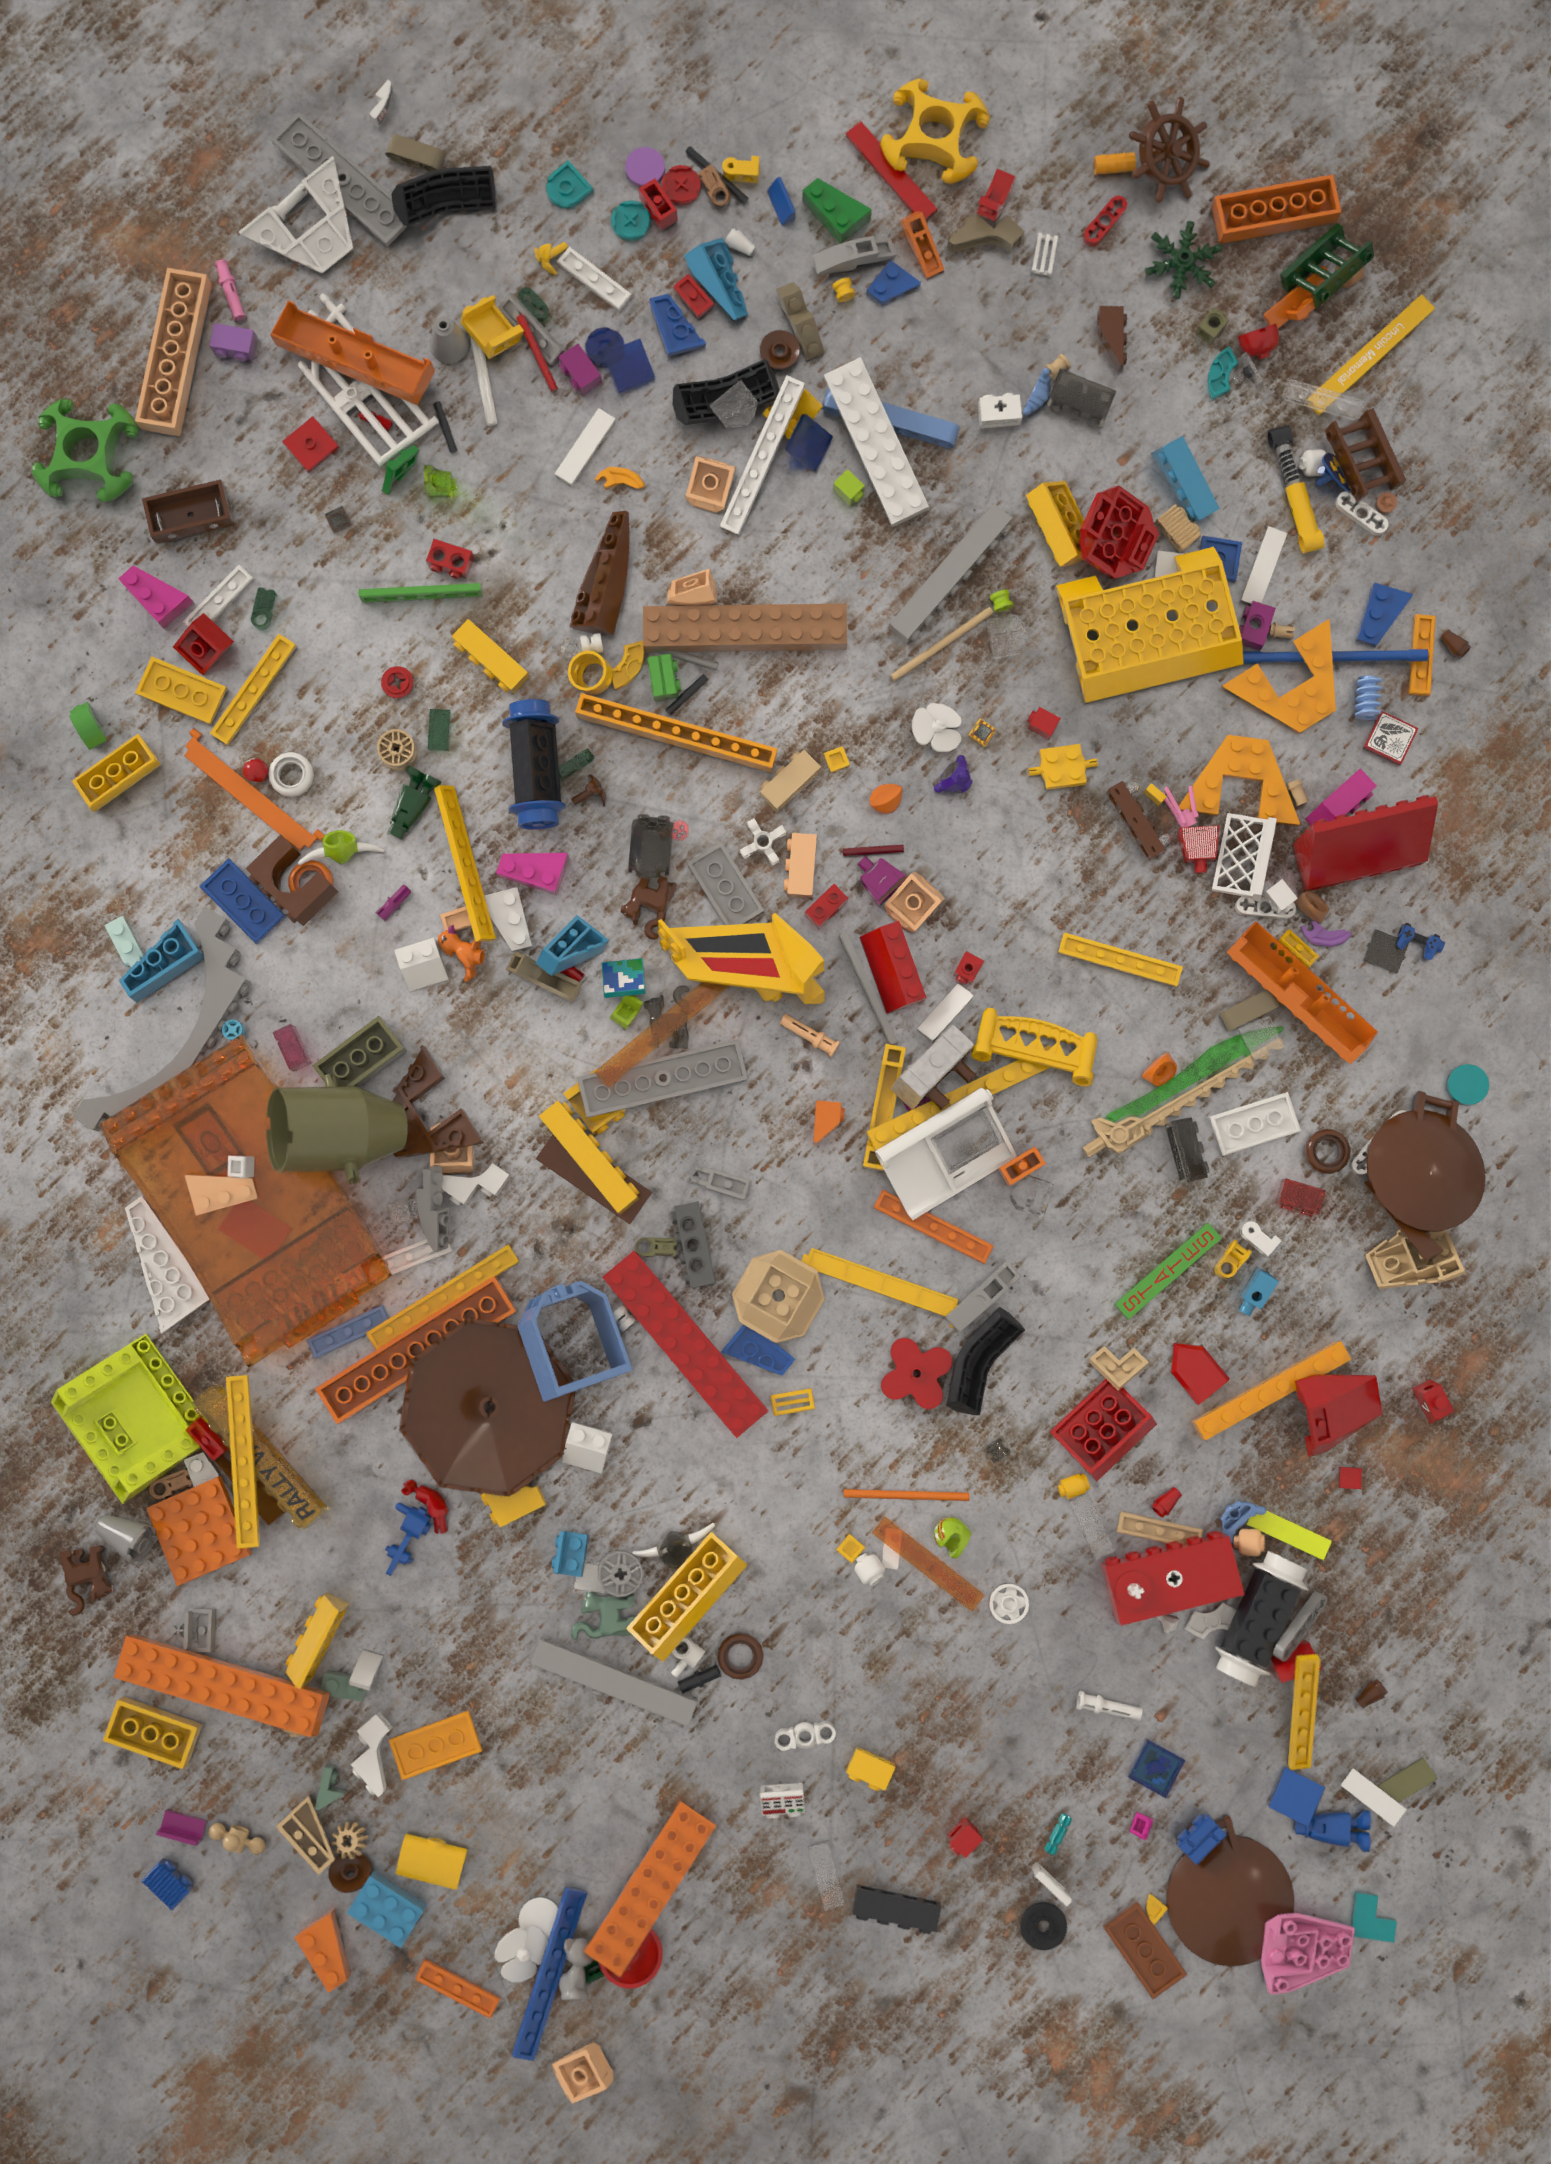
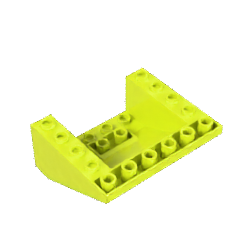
[51,1334,216,1504]

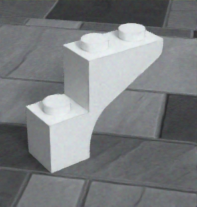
[442,1163,511,1206]
[351,1711,393,1797]

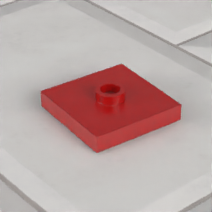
[282,416,339,473]

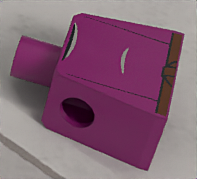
[857,856,908,907]

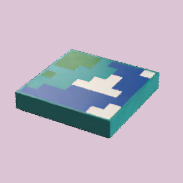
[602,958,646,998]

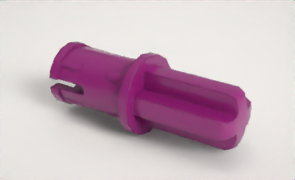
[375,885,411,921]

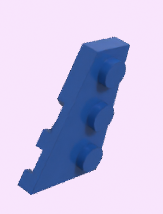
[649,293,706,357]
[1356,583,1413,647]
[721,1325,795,1376]

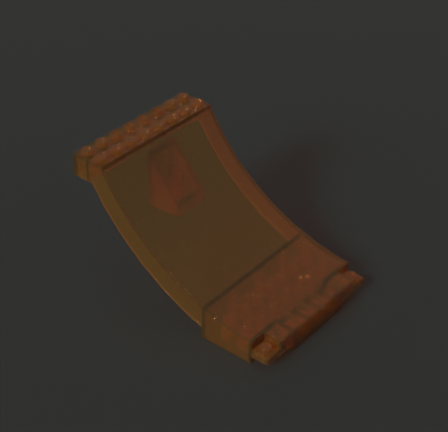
[99,1034,393,1367]

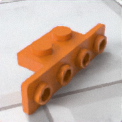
[1263,266,1329,328]

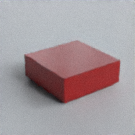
[1339,1467,1362,1489]

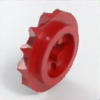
[381,666,414,699]

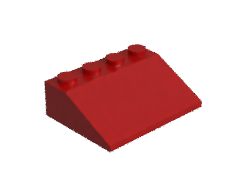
[1050,1379,1157,1482]

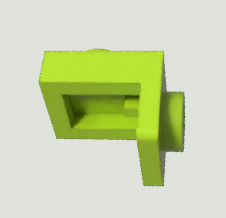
[610,995,643,1029]

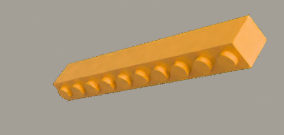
[575,693,778,773]

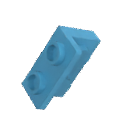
[552,1531,589,1577]

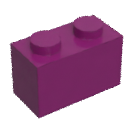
[558,343,602,396]

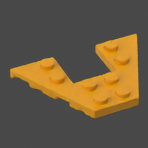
[1222,619,1336,733]
[1179,735,1300,826]

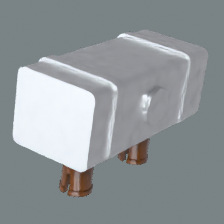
[891,1025,976,1110]

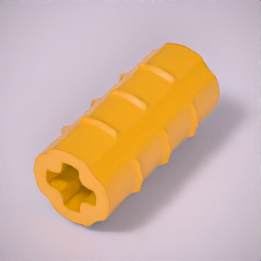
[1093,152,1136,175]

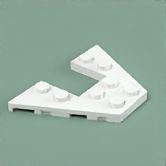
[239,156,353,274]

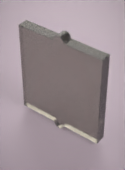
[1363,929,1409,974]

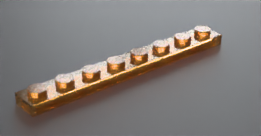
[595,982,730,1088]

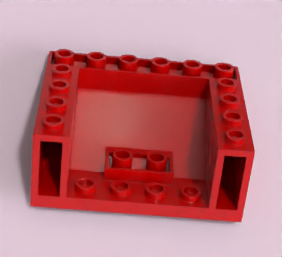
[1292,795,1438,892]

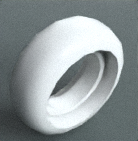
[268,752,314,797]

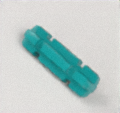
[1045,1813,1072,1855]

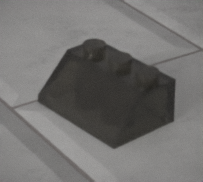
[1047,369,1116,427]
[1165,1117,1210,1185]

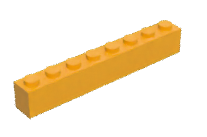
[1191,1341,1351,1441]

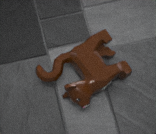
[620,870,677,940]
[60,1546,113,1616]

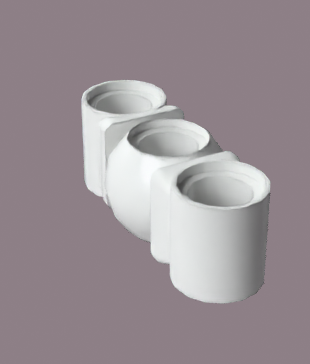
[775,1721,836,1751]

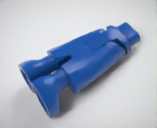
[1295,1810,1371,1852]

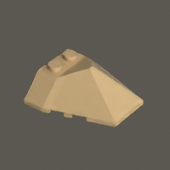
[1365,1230,1466,1289]

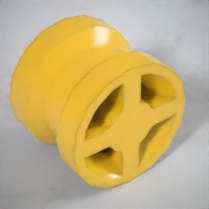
[832,278,856,303]

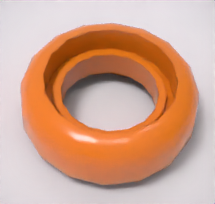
[288,860,334,892]

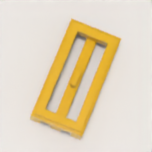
[770,1388,815,1416]

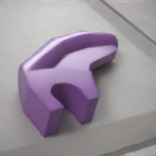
[1300,921,1351,947]

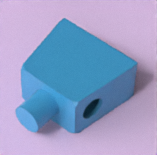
[1239,1266,1279,1316]

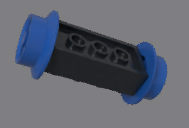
[502,699,566,830]

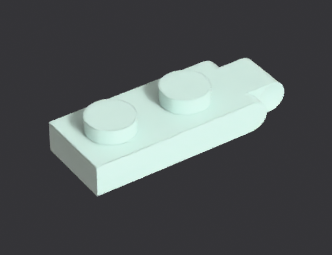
[104,916,144,967]

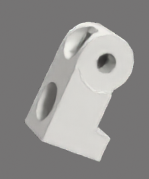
[1240,1221,1281,1257]

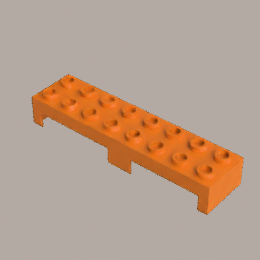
[270,300,435,406]
[1227,921,1378,1064]
[584,1801,716,1977]

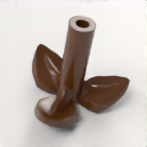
[571,774,606,807]

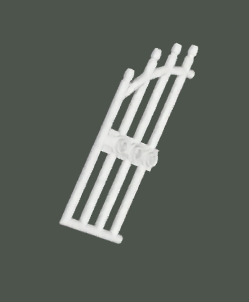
[298,293,439,468]

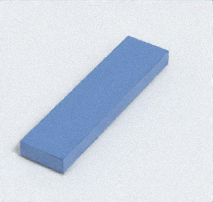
[306,1305,389,1359]

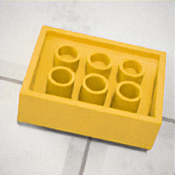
[285,1593,350,1689]

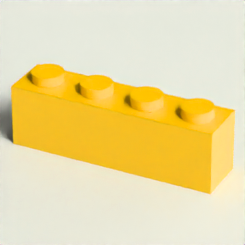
[452,619,530,695]

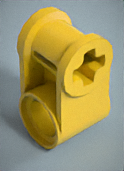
[1214,1239,1252,1279]

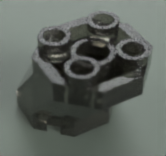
[628,814,674,878]

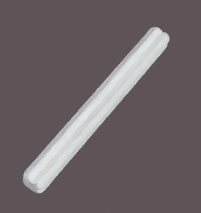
[470,336,497,426]

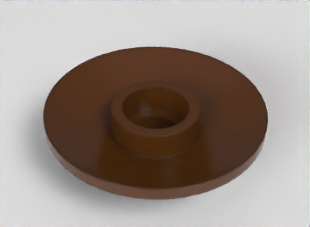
[760,330,800,370]
[328,1854,371,1893]

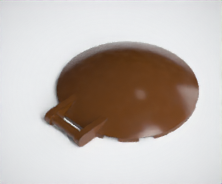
[1366,1091,1486,1232]
[1166,1815,1295,1966]

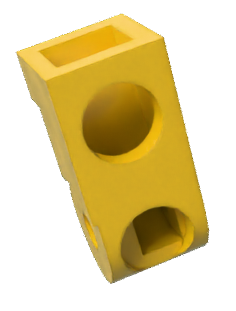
[722,156,760,183]

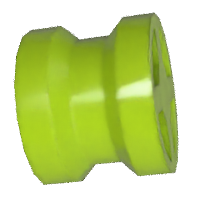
[990,589,1014,613]

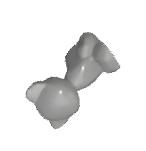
[559,1938,594,2000]

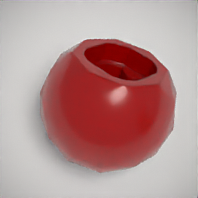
[242,758,269,782]

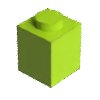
[833,469,865,506]

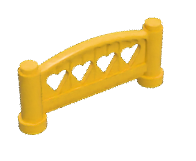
[971,1008,1098,1087]

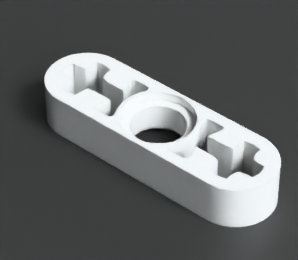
[1335,491,1388,536]
[1235,896,1296,919]

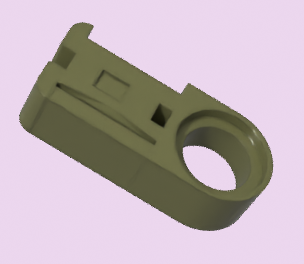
[635,1237,677,1257]

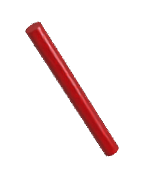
[516,314,558,392]

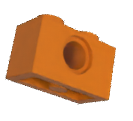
[998,1146,1046,1187]

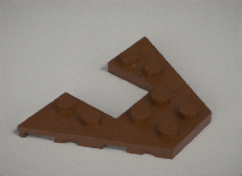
[393,1045,484,1159]

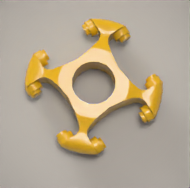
[880,78,990,185]

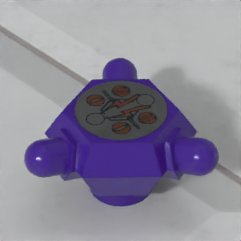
[934,755,973,793]

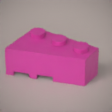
[118,565,194,629]
[1305,768,1377,825]
[496,853,570,896]

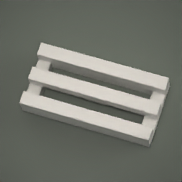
[1031,233,1058,276]

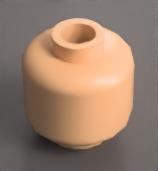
[1234,1528,1265,1557]

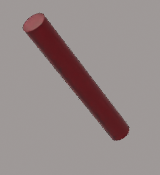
[842,844,904,857]

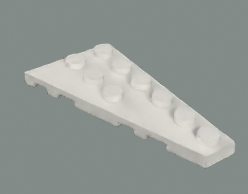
[125,1196,214,1334]

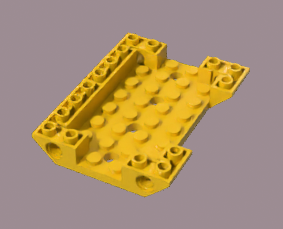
[1056,547,1243,703]

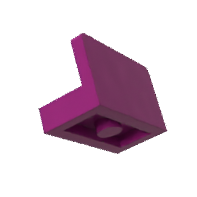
[156,1809,208,1846]

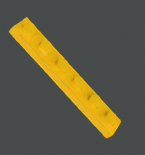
[210,634,297,746]
[1058,932,1183,987]
[1288,1654,1320,1770]

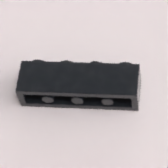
[852,1884,942,1934]

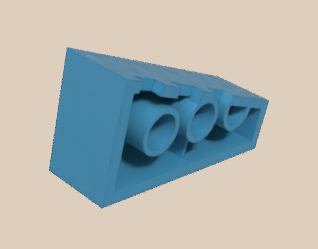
[1151,436,1220,522]

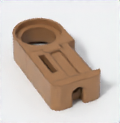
[698,165,731,207]
[149,1469,193,1499]

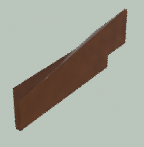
[1363,1181,1444,1263]
[214,1447,289,1526]

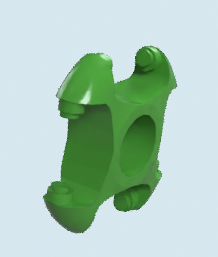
[31,398,139,503]

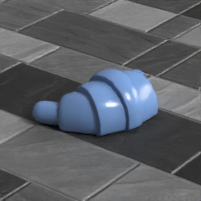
[1023,368,1051,415]
[1220,1500,1266,1544]

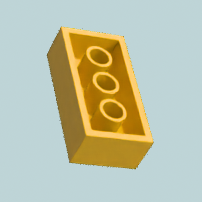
[103,1696,203,1769]

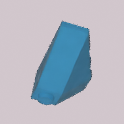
[684,238,748,320]

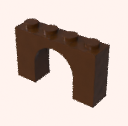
[246,834,338,926]

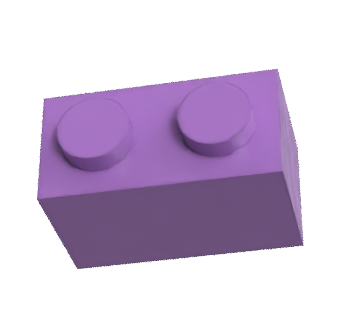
[209,323,258,361]

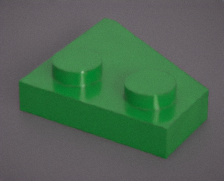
[382,445,419,495]

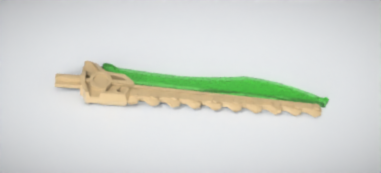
[1082,1026,1284,1158]

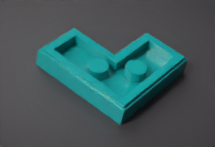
[1351,1892,1397,1943]

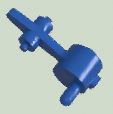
[385,1502,432,1576]

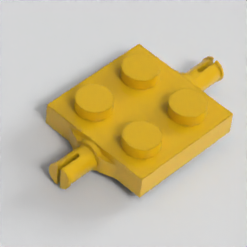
[1028,744,1098,790]

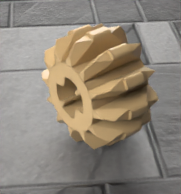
[331,1822,368,1859]

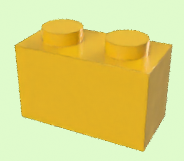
[846,1746,895,1791]

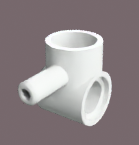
[671,1636,705,1678]

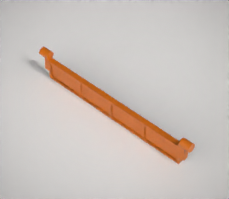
[184,728,325,851]

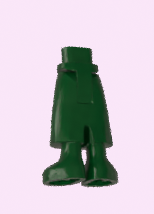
[388,765,442,840]

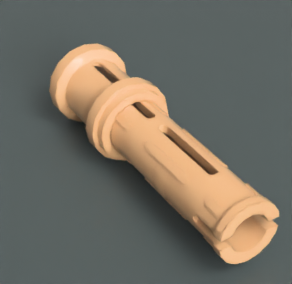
[779,1013,840,1058]

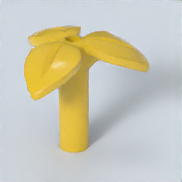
[534,242,568,275]

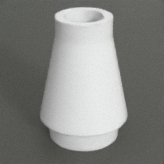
[725,228,755,256]

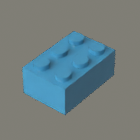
[347,1871,427,1948]

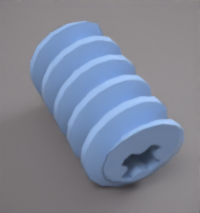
[1355,676,1383,721]

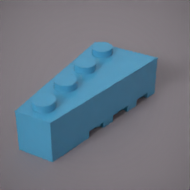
[119,919,204,1003]

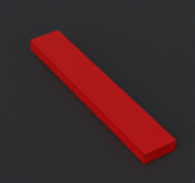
[846,121,937,220]

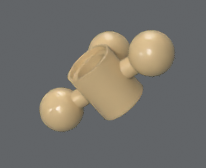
[209,1823,265,1855]

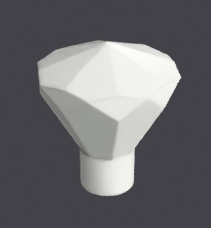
[1156,1615,1180,1634]

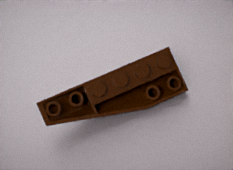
[569,511,630,635]

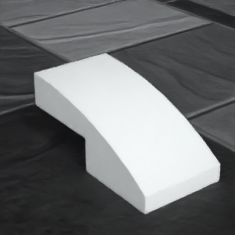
[349,1650,383,1690]

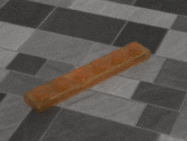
[872,1516,985,1612]

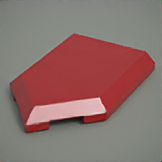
[1171,1343,1230,1405]

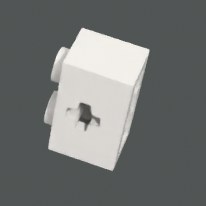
[978,393,1022,428]

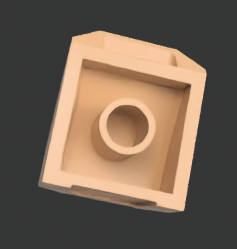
[685,456,737,513]
[666,568,718,606]
[884,872,945,932]
[430,1123,474,1175]
[552,2042,613,2104]

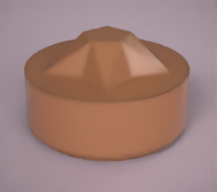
[1375,492,1397,514]

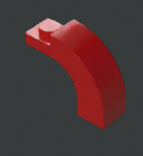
[977,168,1016,221]

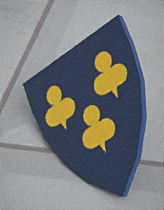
[1316,453,1351,493]

